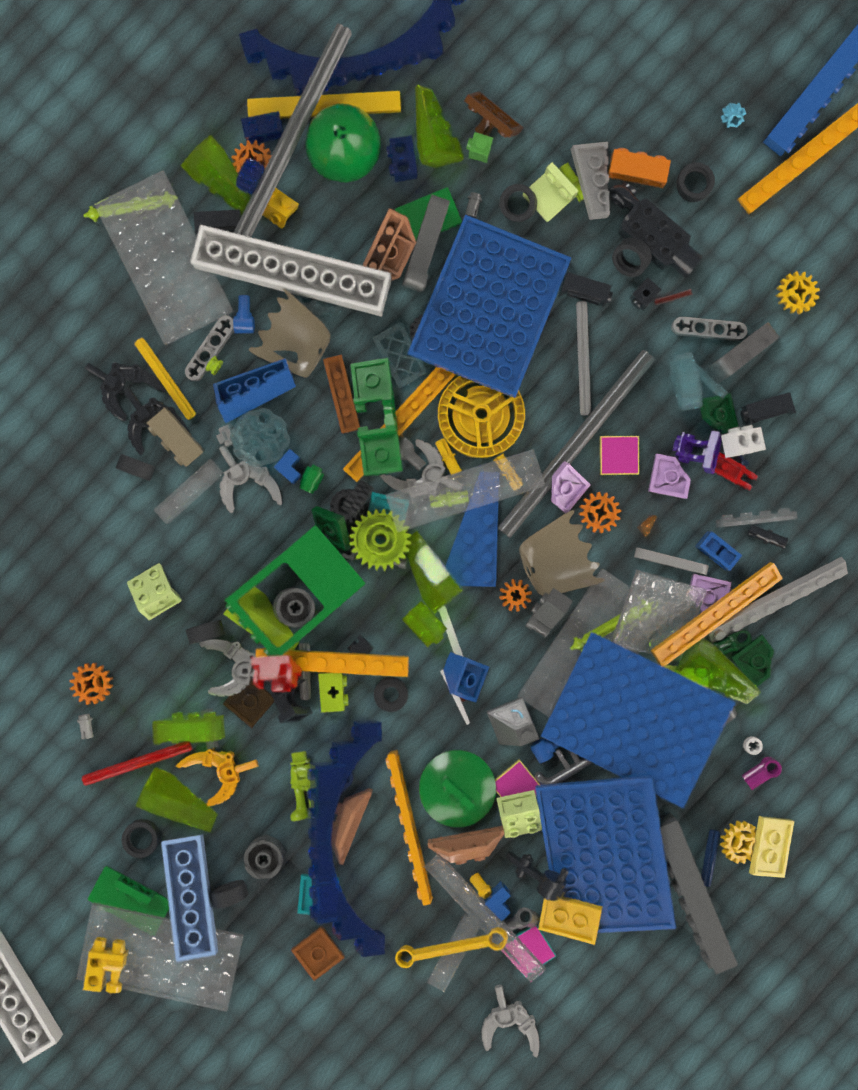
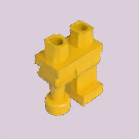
[83,937,128,993]

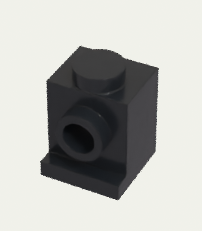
[347,634,374,654]

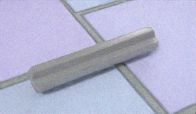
[299,643,311,700]

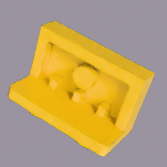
[262,188,299,228]

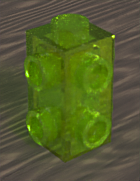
[402,601,447,647]

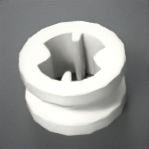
[743,736,763,755]

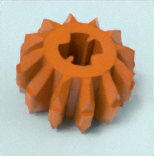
[499,579,532,612]

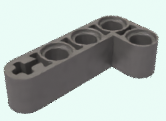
[706,322,779,384]

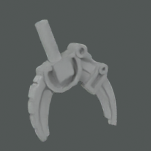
[380,439,463,498]
[219,445,282,513]
[199,640,256,697]
[482,985,539,1057]

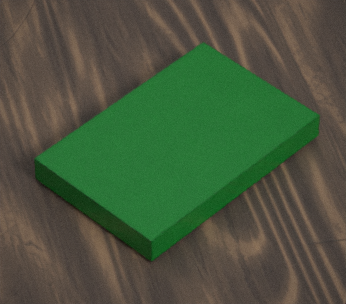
[395,187,462,240]

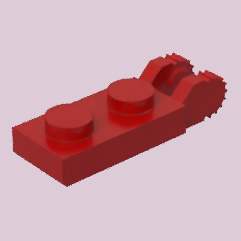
[702,452,758,490]

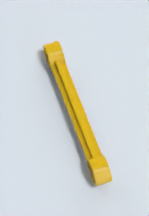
[395,927,508,968]

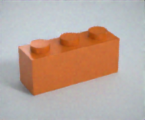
[608,148,671,188]

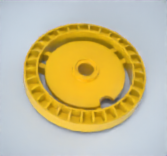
[438,376,525,458]

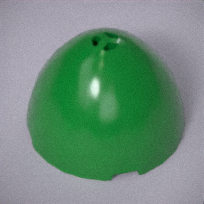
[305,103,381,183]

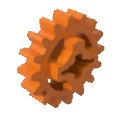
[231,140,272,184]
[579,492,621,533]
[70,663,113,705]

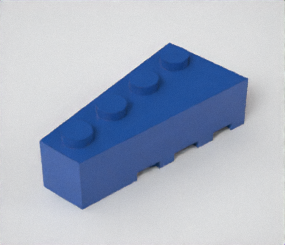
[213,358,296,423]

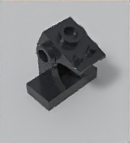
[271,676,313,723]

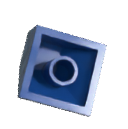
[443,652,489,703]

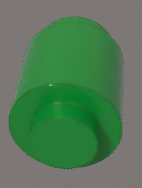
[299,464,325,494]

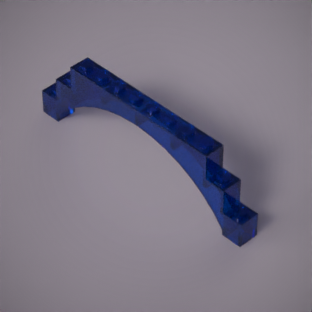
[239,0,465,96]
[307,720,385,957]

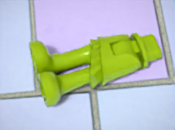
[290,751,327,821]

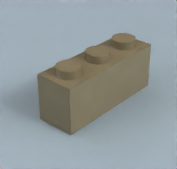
[147,407,205,467]

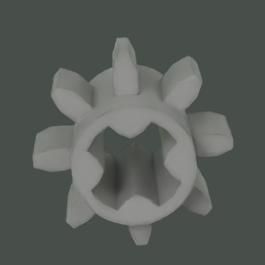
[216,424,242,447]

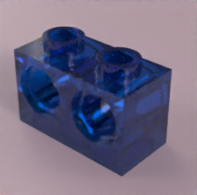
[241,111,284,144]
[386,135,418,182]

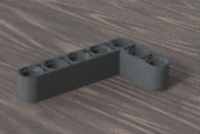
[402,194,450,292]

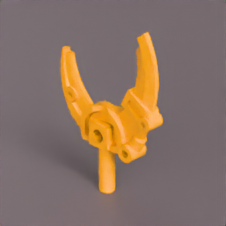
[176,748,259,806]

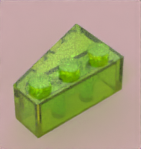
[152,712,225,745]

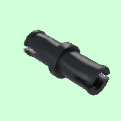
[747,524,788,549]

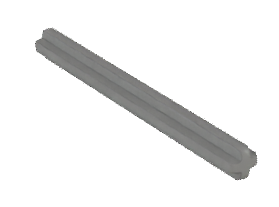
[576,301,591,415]

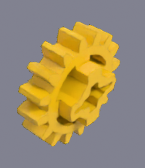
[776,271,820,314]
[720,821,756,864]

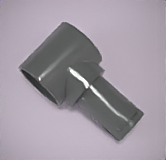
[399,434,426,471]
[499,908,539,932]

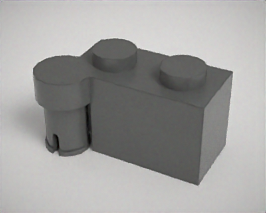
[525,588,572,638]

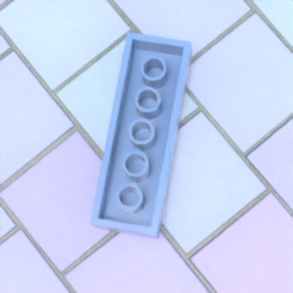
[161,834,218,962]

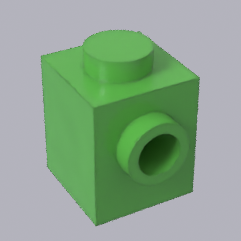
[466,132,493,163]

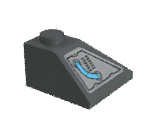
[486,697,539,746]

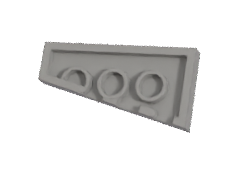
[571,142,610,220]

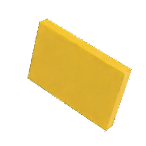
[538,896,603,945]

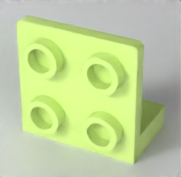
[523,162,578,222]
[127,563,182,620]
[497,790,542,838]

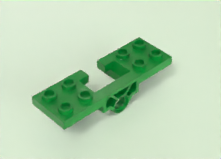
[350,358,403,477]

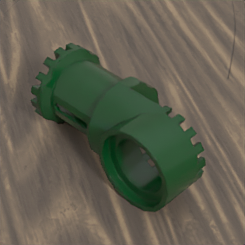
[713,628,752,658]

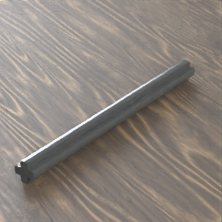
[234,24,352,238]
[498,350,655,538]

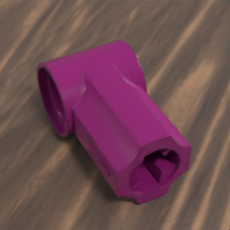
[742,757,782,790]

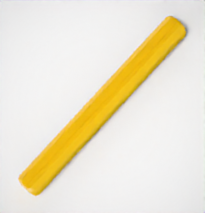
[135,338,196,420]

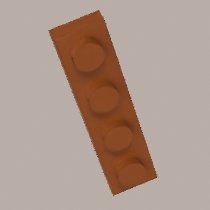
[323,354,360,434]

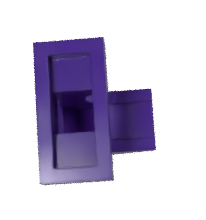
[672,431,722,474]

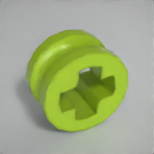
[205,356,223,375]

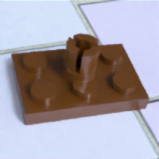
[464,91,524,138]

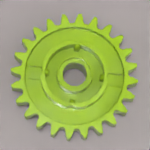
[349,509,411,571]

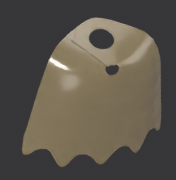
[249,288,330,377]
[519,510,605,595]

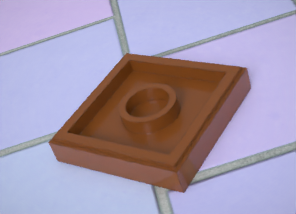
[291,926,345,981]

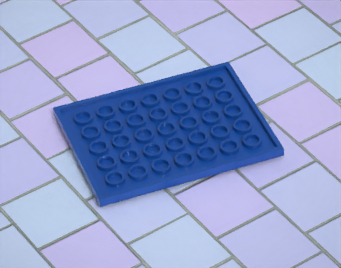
[408,215,571,398]
[541,632,736,808]
[535,775,676,933]

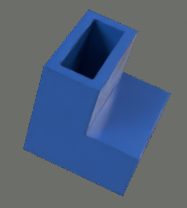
[274,449,302,484]
[484,881,511,921]

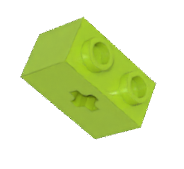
[318,672,349,713]

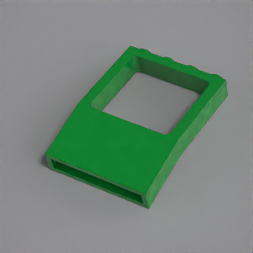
[225,525,366,656]

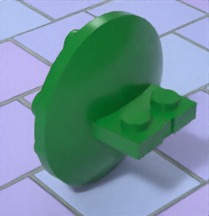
[419,750,496,827]

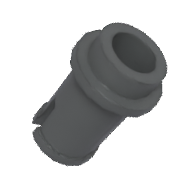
[465,192,482,219]

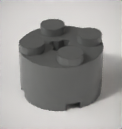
[273,588,315,627]
[244,835,285,879]

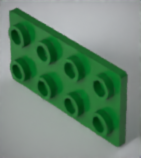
[88,866,169,935]

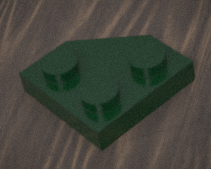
[698,393,739,435]
[311,506,351,551]
[730,634,774,688]

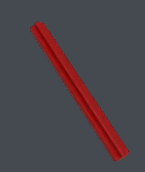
[82,740,192,786]

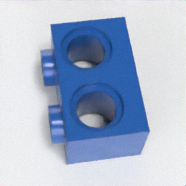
[695,531,742,571]

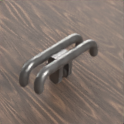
[535,750,593,785]

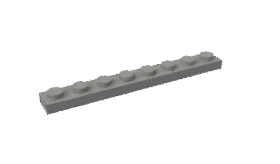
[708,557,848,644]

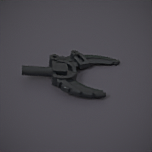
[85,362,167,421]
[124,388,189,455]

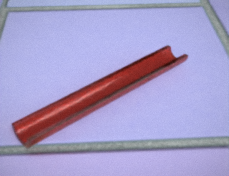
[654,289,693,305]

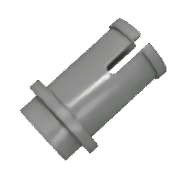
[77,714,94,739]

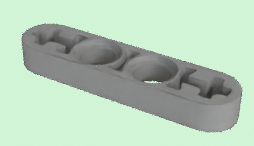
[185,316,234,381]
[671,317,747,341]
[634,548,709,575]

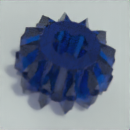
[236,158,265,194]

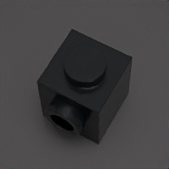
[630,277,662,311]

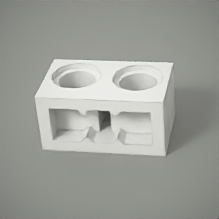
[721,425,766,458]

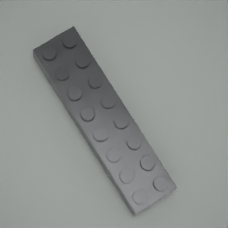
[659,812,738,974]

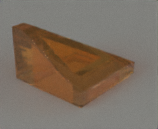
[638,515,657,537]

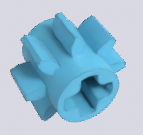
[721,102,746,128]

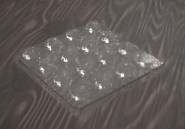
[611,570,707,662]

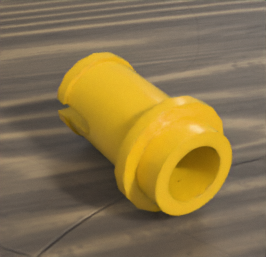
[470,873,492,899]

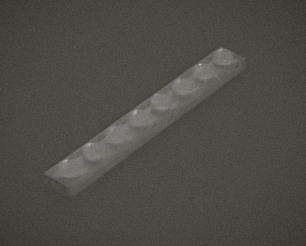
[424,854,546,982]

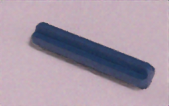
[701,829,720,887]

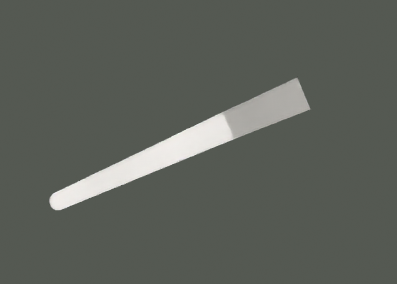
[440,670,470,724]

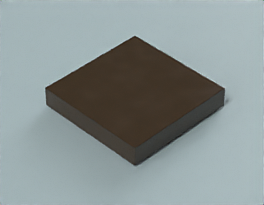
[223,677,275,728]

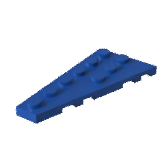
[439,472,499,587]

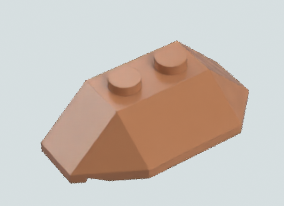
[362,208,416,281]
[327,788,373,865]
[428,826,505,865]

